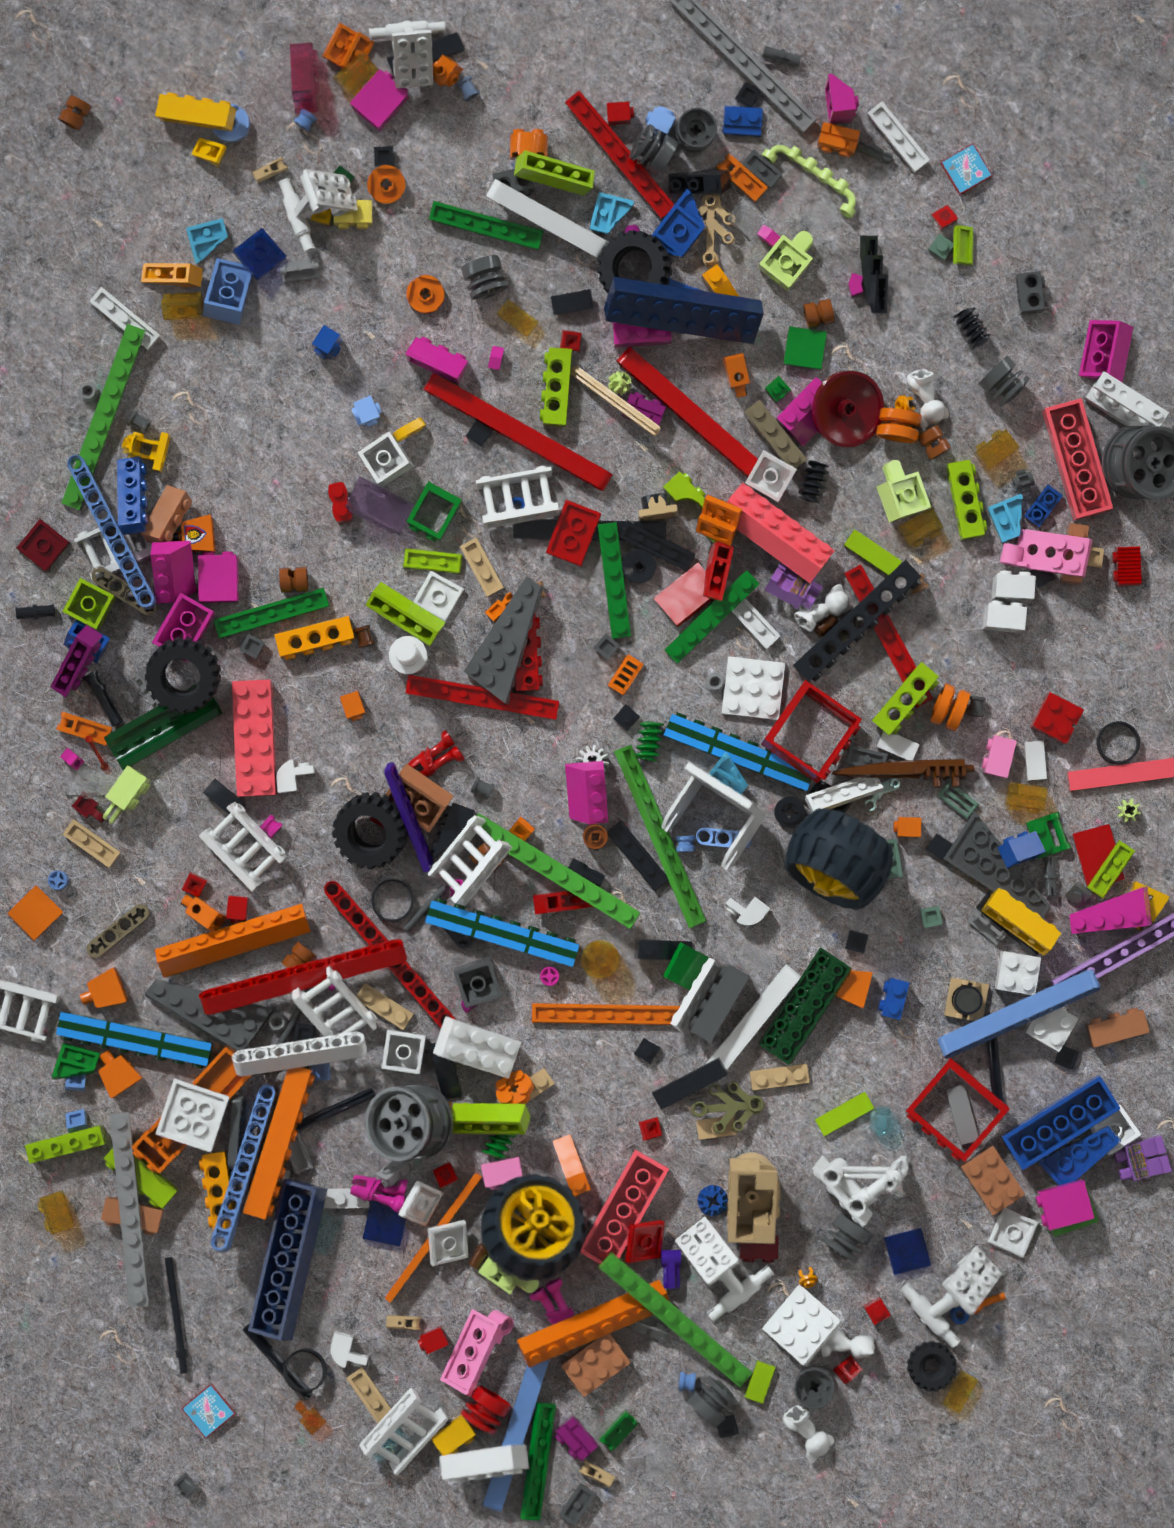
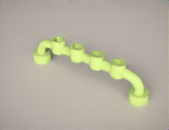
[761,145,856,219]

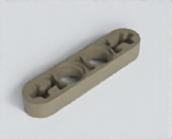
[91,566,157,616]
[86,904,150,958]

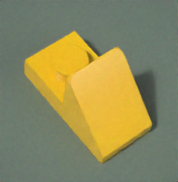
[191,137,227,167]

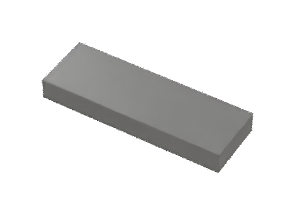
[945,1084,978,1145]

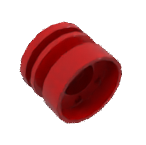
[460,1384,512,1435]

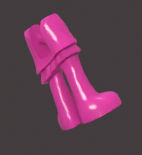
[350,1175,408,1213]
[529,1277,575,1325]

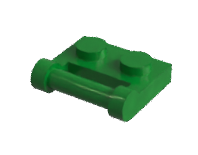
[1026,811,1071,859]

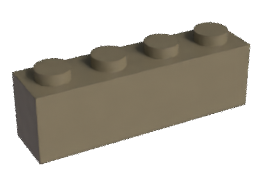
[744,400,807,469]

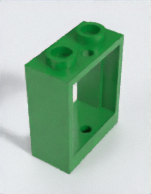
[406,481,463,542]

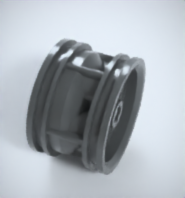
[1102,426,1174,500]
[365,1084,453,1161]

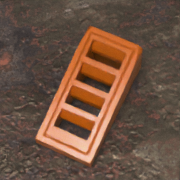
[607,654,644,696]

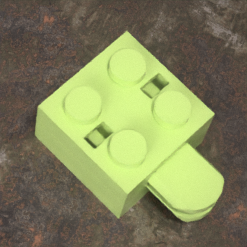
[758,231,813,292]
[876,460,931,523]
[103,765,151,824]
[478,1256,539,1294]

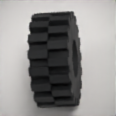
[907,1341,957,1392]

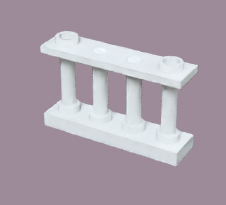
[1084,371,1169,427]
[476,466,560,529]
[74,509,152,581]
[199,802,288,891]
[428,815,513,906]
[292,966,377,1037]
[0,979,60,1043]
[359,1388,448,1476]

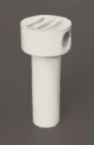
[389,636,428,675]

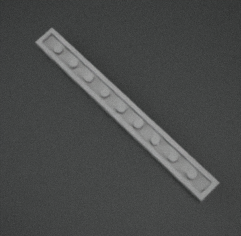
[669,0,817,133]
[110,1112,150,1308]

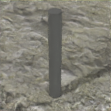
[403,885,447,932]

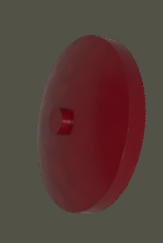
[812,370,884,447]

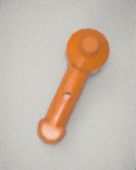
[973,1292,1006,1314]

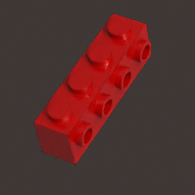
[515,613,543,692]

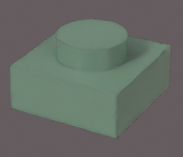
[928,234,953,261]
[920,905,943,928]

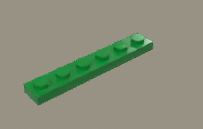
[428,201,544,251]
[598,522,631,639]
[664,570,760,664]
[214,588,330,639]
[520,1402,556,1520]

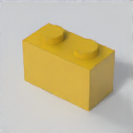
[431,1415,476,1456]

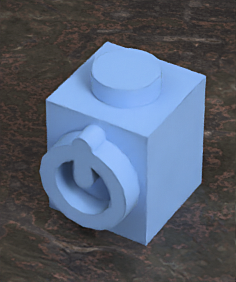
[645,106,676,137]
[351,395,382,427]

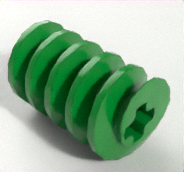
[635,721,664,762]
[482,1134,516,1160]

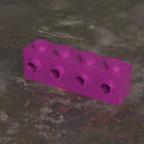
[50,625,103,698]

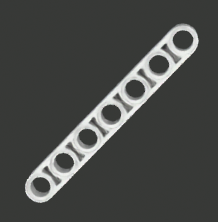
[486,179,609,258]
[706,964,801,1070]
[232,1032,367,1076]

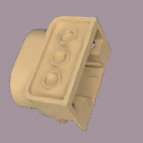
[727,1152,780,1244]

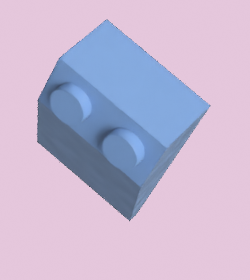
[203,258,254,325]

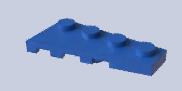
[1038,1126,1121,1185]

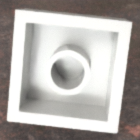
[358,431,414,488]
[992,571,1036,602]
[982,601,1027,633]
[994,951,1041,995]
[1023,1008,1078,1052]
[381,1030,426,1074]

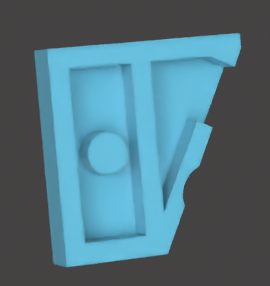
[589,192,634,235]
[987,493,1023,543]
[709,752,748,795]

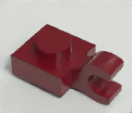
[71,791,105,823]

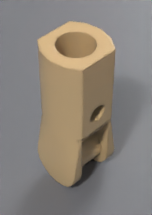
[252,157,288,184]
[386,1315,422,1330]
[579,1460,615,1488]

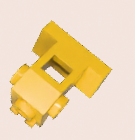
[122,432,171,473]

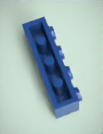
[117,457,148,535]

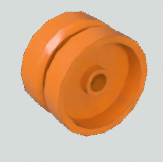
[876,408,922,443]
[930,683,971,732]

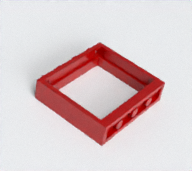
[761,680,862,784]
[906,1058,1010,1162]

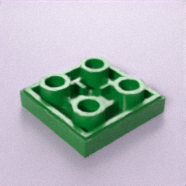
[783,326,827,370]
[663,942,709,991]

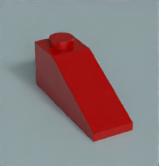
[703,541,734,601]
[533,891,594,915]

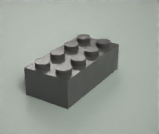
[689,964,750,1043]

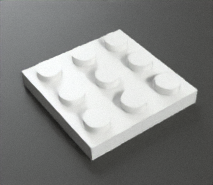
[721,656,785,720]
[156,1079,230,1152]
[762,1285,843,1367]

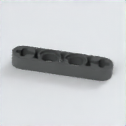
[227,1095,247,1171]

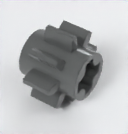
[1012,469,1035,493]

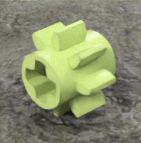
[608,371,631,396]
[1116,799,1141,822]

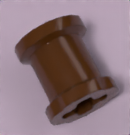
[353,625,375,648]

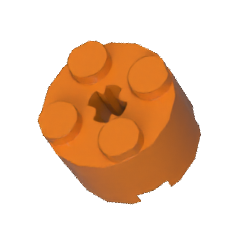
[510,129,548,161]

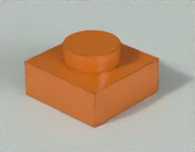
[509,817,535,841]

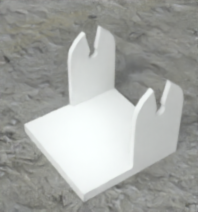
[661,762,766,871]

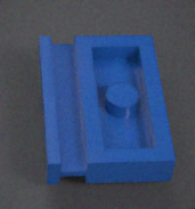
[723,106,763,137]

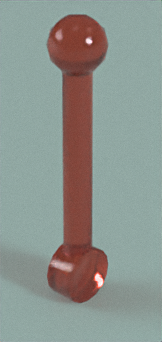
[85,735,108,771]

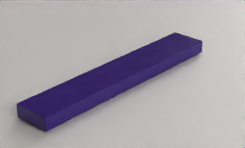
[383,762,434,872]

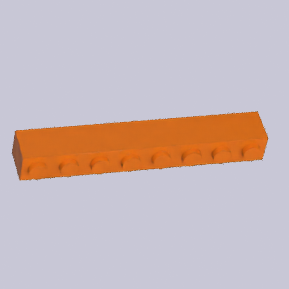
[155,904,311,978]
[243,1067,315,1220]
[517,1280,669,1368]

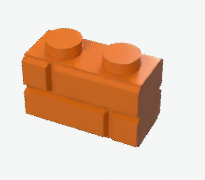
[817,122,860,158]

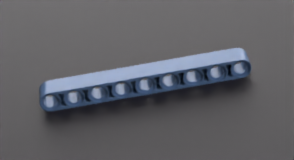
[67,455,157,610]
[937,970,1101,1058]
[211,1085,279,1253]
[483,1359,550,1512]

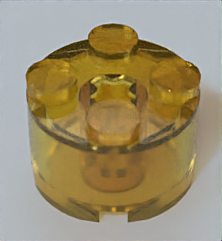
[581,940,620,979]

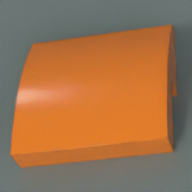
[322,23,375,75]
[696,495,742,546]
[7,885,63,941]

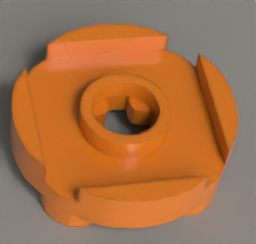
[367,165,406,204]
[406,275,445,314]
[495,1070,534,1104]

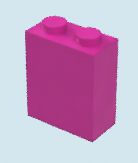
[350,69,409,132]
[198,551,239,603]
[1035,1179,1094,1230]

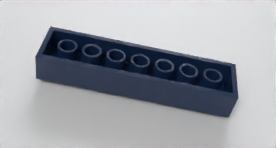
[604,277,764,344]
[248,1179,328,1341]

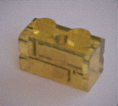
[333,52,379,96]
[161,292,203,320]
[974,429,1019,472]
[898,508,944,548]
[1004,782,1048,814]
[37,1190,75,1235]

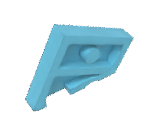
[186,218,228,264]

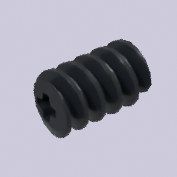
[953,307,991,350]
[798,460,830,503]

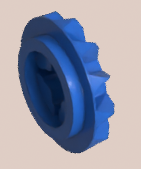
[697,1185,728,1216]

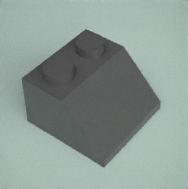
[454,956,502,1008]

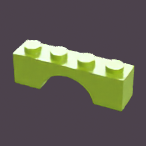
[663,471,717,544]

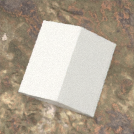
[745,450,797,502]
[1090,1105,1141,1156]

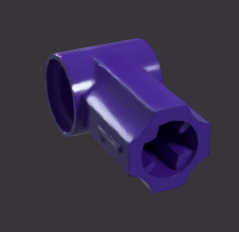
[661,1250,681,1289]

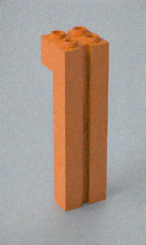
[131,1047,253,1174]

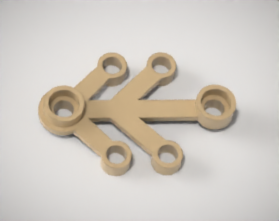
[692,194,735,267]

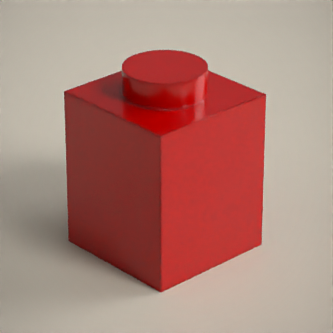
[607,101,634,126]
[226,895,249,923]
[863,1296,891,1325]
[418,1325,449,1354]

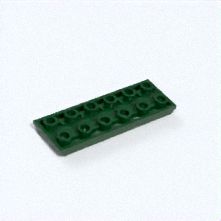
[104,682,223,771]
[758,947,852,1065]

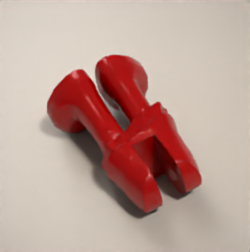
[408,730,465,777]

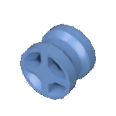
[293,108,317,132]
[676,836,695,852]
[48,871,69,890]
[678,1371,696,1392]

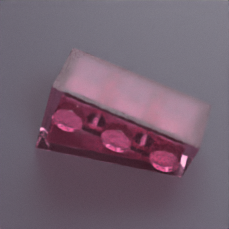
[290,42,320,113]

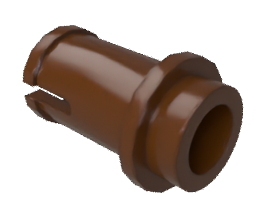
[813,614,838,638]
[468,1243,488,1269]

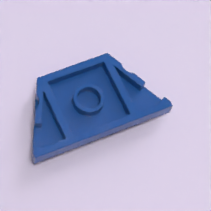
[652,189,706,257]

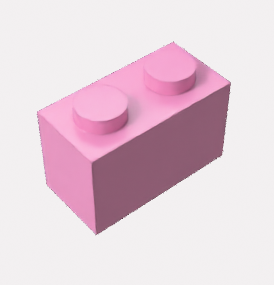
[981,735,1017,779]
[481,1156,523,1190]

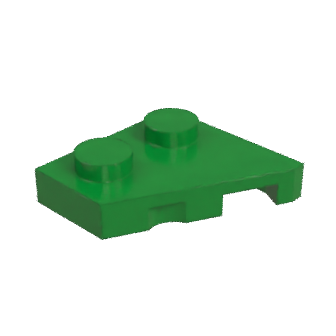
[51,1043,100,1080]

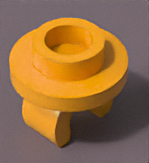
[895,395,915,411]
[799,1267,818,1288]

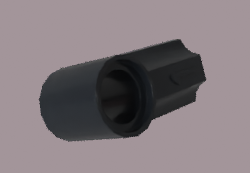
[568,858,605,887]

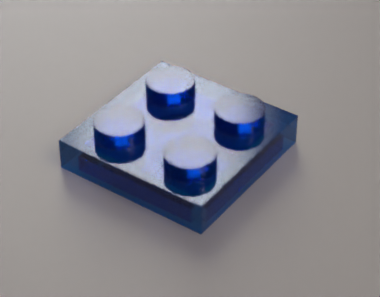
[233,228,287,281]
[362,1200,406,1247]
[884,1227,931,1275]

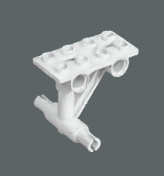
[369,20,446,88]
[278,169,358,253]
[812,1156,910,1227]
[675,1217,775,1322]
[900,1246,1002,1349]

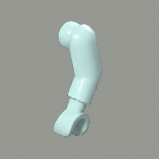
[864,778,900,811]

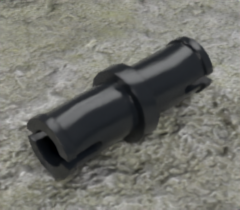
[15,604,55,620]

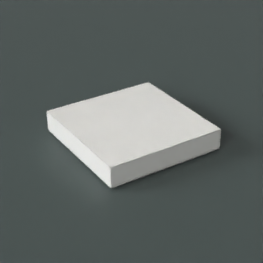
[413,571,464,622]
[398,1180,444,1226]
[987,1208,1039,1258]
[428,1220,469,1266]

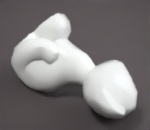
[906,369,949,428]
[794,584,850,632]
[821,1327,875,1359]
[783,1405,834,1463]

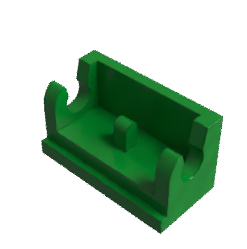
[599,1409,639,1451]

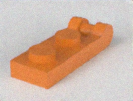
[716,153,768,202]
[56,711,113,746]

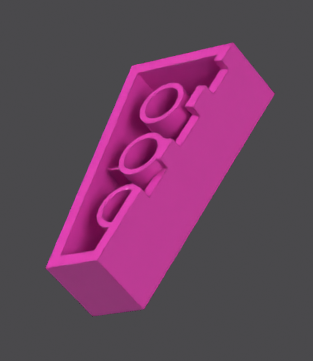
[1069,887,1152,934]

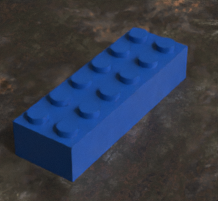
[1000,1075,1121,1170]

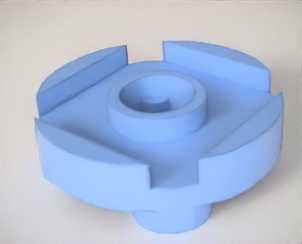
[213,104,250,143]

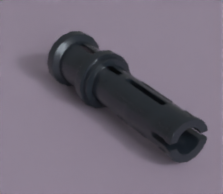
[83,670,123,727]

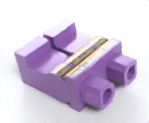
[765,563,823,610]
[1113,1135,1172,1181]

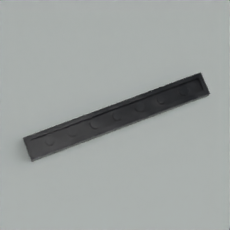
[513,519,666,541]

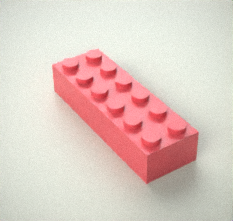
[1042,398,1113,521]
[727,482,835,583]
[232,679,277,797]
[580,1149,669,1265]

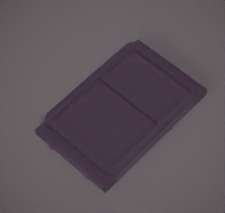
[345,476,414,535]

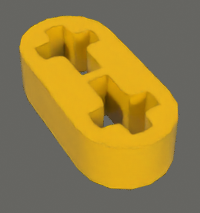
[393,417,426,442]

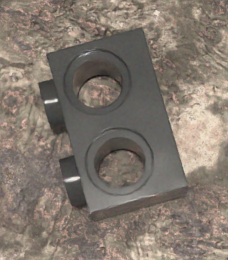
[492,169,535,196]
[1015,271,1047,315]

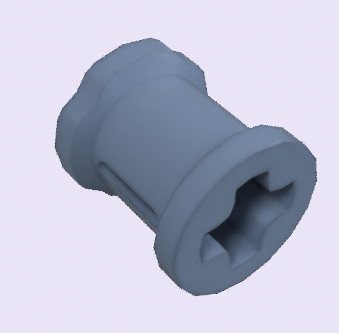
[456,76,480,101]

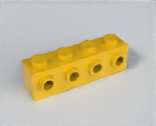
[155,92,237,132]
[981,888,1061,956]

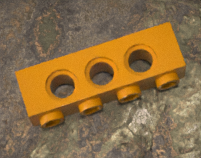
[274,616,355,660]
[199,1151,235,1231]

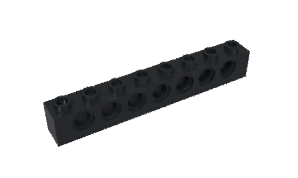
[793,560,922,682]

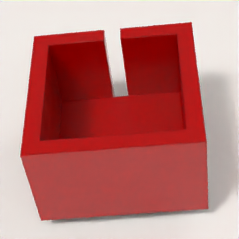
[1030,692,1084,745]

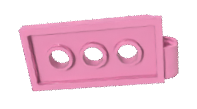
[1000,529,1093,578]
[440,1309,514,1396]

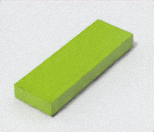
[844,529,902,576]
[403,548,462,574]
[1087,840,1135,899]
[814,1091,874,1136]

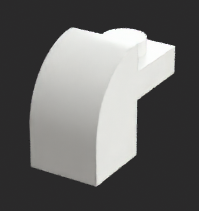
[276,760,315,794]
[725,897,770,925]
[331,1331,369,1368]

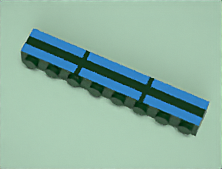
[663,712,812,792]
[425,898,579,967]
[56,1012,214,1069]

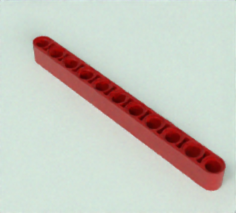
[616,347,758,478]
[423,373,613,492]
[324,881,457,1028]
[199,939,408,1015]

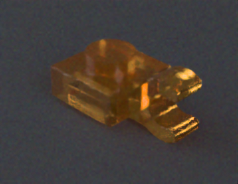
[295,1400,327,1435]

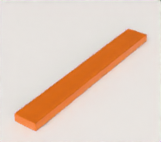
[532,1003,680,1025]
[385,1172,482,1303]

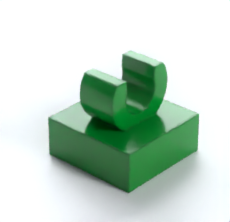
[764,376,791,403]

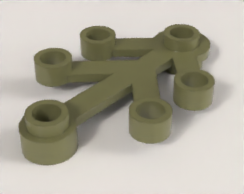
[691,1082,764,1134]

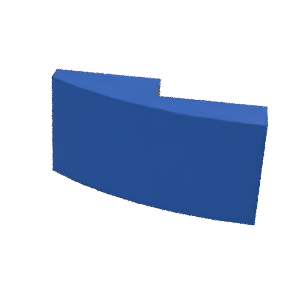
[1024,484,1063,527]

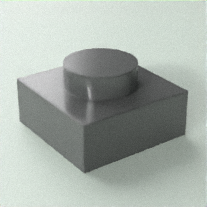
[240,633,266,659]
[593,633,620,660]
[1065,881,1093,908]

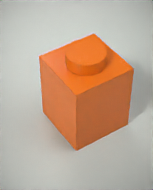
[340,691,366,722]
[893,817,922,838]

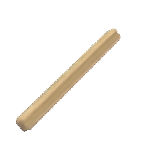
[570,366,661,436]

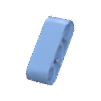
[695,828,751,848]

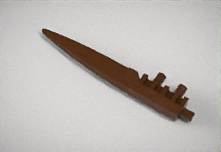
[832,759,975,788]

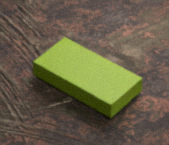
[953,225,973,266]
[744,1360,775,1404]

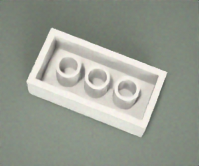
[433,1017,521,1079]
[440,1445,529,1483]

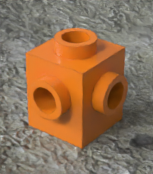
[433,55,463,88]

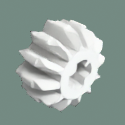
[576,745,609,772]

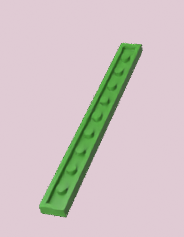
[61,324,146,510]
[614,745,706,928]
[476,813,641,929]
[599,1252,753,1387]

